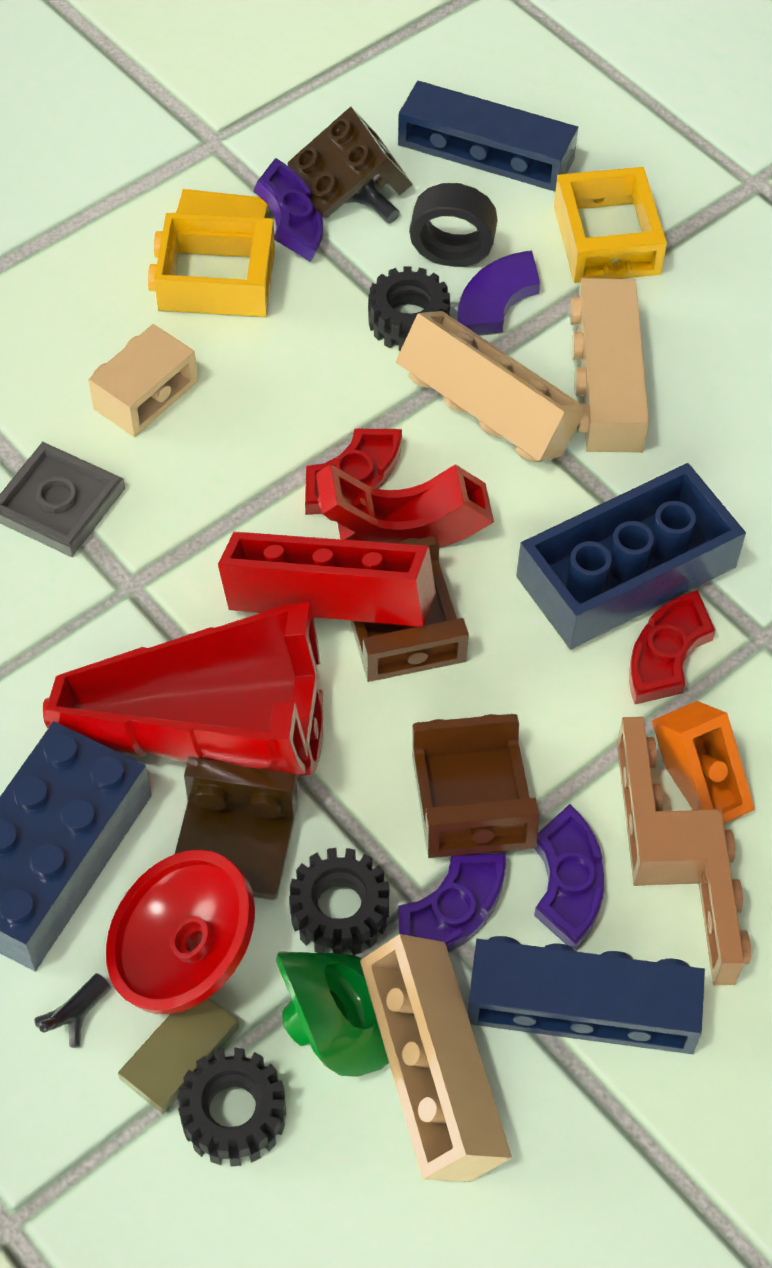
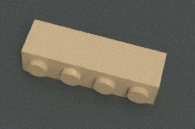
[569,278,649,453]
[395,311,587,462]
[360,934,512,1182]

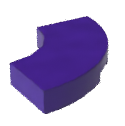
[253,158,323,262]
[457,250,540,335]
[534,804,604,950]
[398,853,506,953]

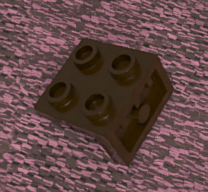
[287,106,413,219]
[175,757,298,900]

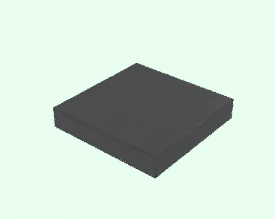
[0,441,125,557]

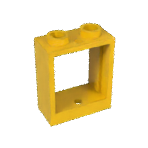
[554,167,667,283]
[148,213,275,317]

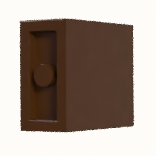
[350,536,469,682]
[412,714,539,858]

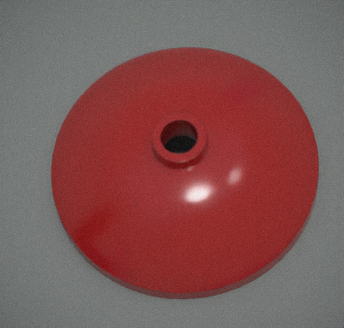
[106,850,255,1014]

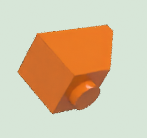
[651,701,755,824]

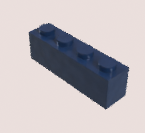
[398,80,579,192]
[467,936,705,1055]

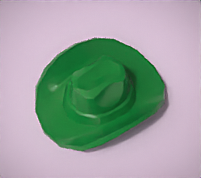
[276,951,389,1077]

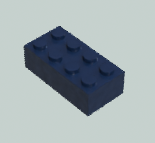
[516,463,746,650]
[0,721,152,972]

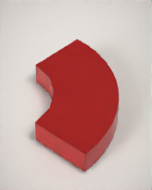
[305,428,402,515]
[629,590,715,705]

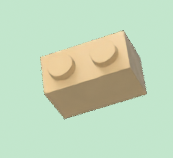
[88,324,198,437]

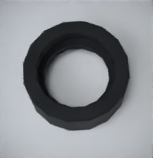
[409,183,498,267]

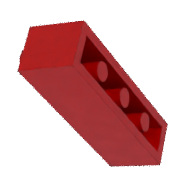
[218,531,436,627]

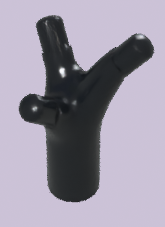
[345,180,400,224]
[34,973,111,1048]

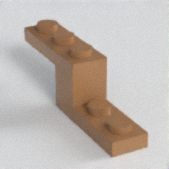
[616,717,751,986]

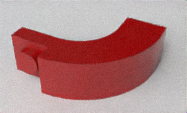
[316,464,494,548]

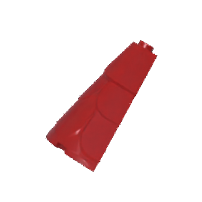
[43,602,323,776]

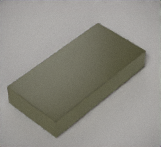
[118,998,239,1114]

